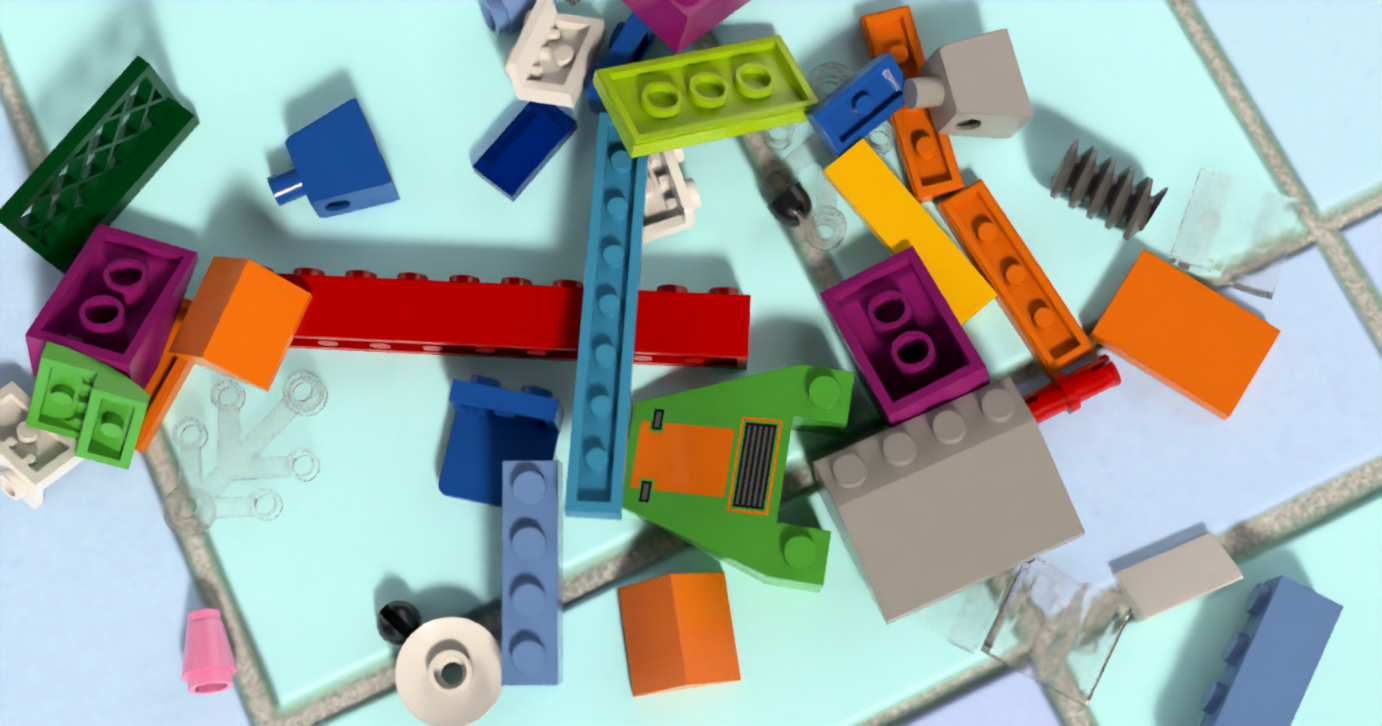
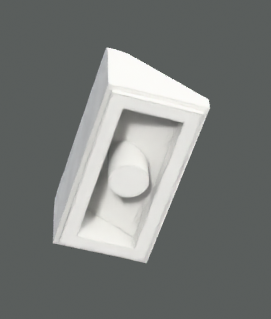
[1113,532,1244,623]

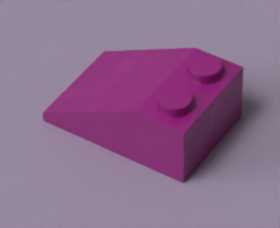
[25,224,198,389]
[819,246,990,428]

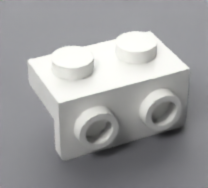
[505,0,607,108]
[643,148,701,244]

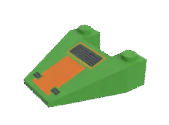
[623,364,855,593]

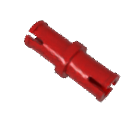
[1022,354,1121,424]

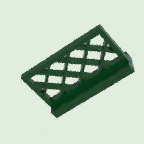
[0,55,200,275]

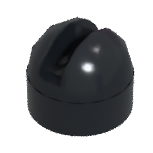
[767,182,812,227]
[376,601,422,646]

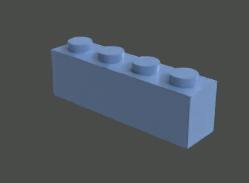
[501,460,563,686]
[1199,575,1344,726]

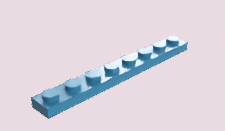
[564,112,649,520]

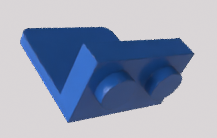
[438,375,564,508]

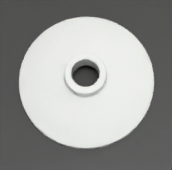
[395,617,504,726]

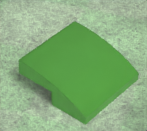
[26,341,151,470]

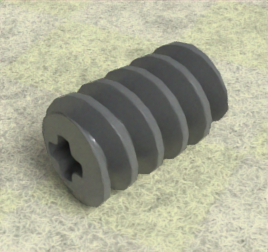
[1050,137,1168,241]

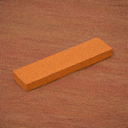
[859,5,965,204]
[936,179,1095,379]

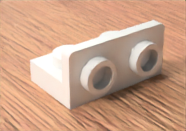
[0,381,85,510]

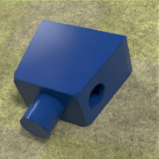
[267,98,400,218]

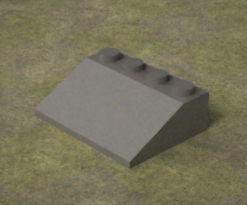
[813,376,1085,625]

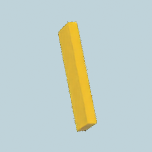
[822,138,998,326]

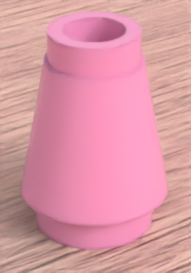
[181,609,238,694]

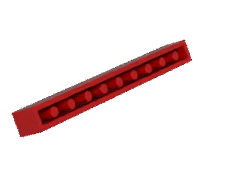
[262,266,751,370]

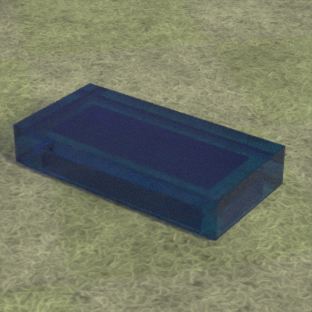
[472,101,578,202]

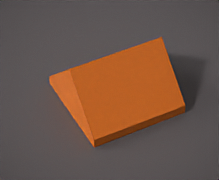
[168,256,313,392]
[618,572,741,697]

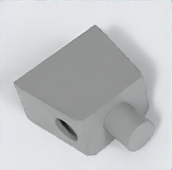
[903,28,1034,139]

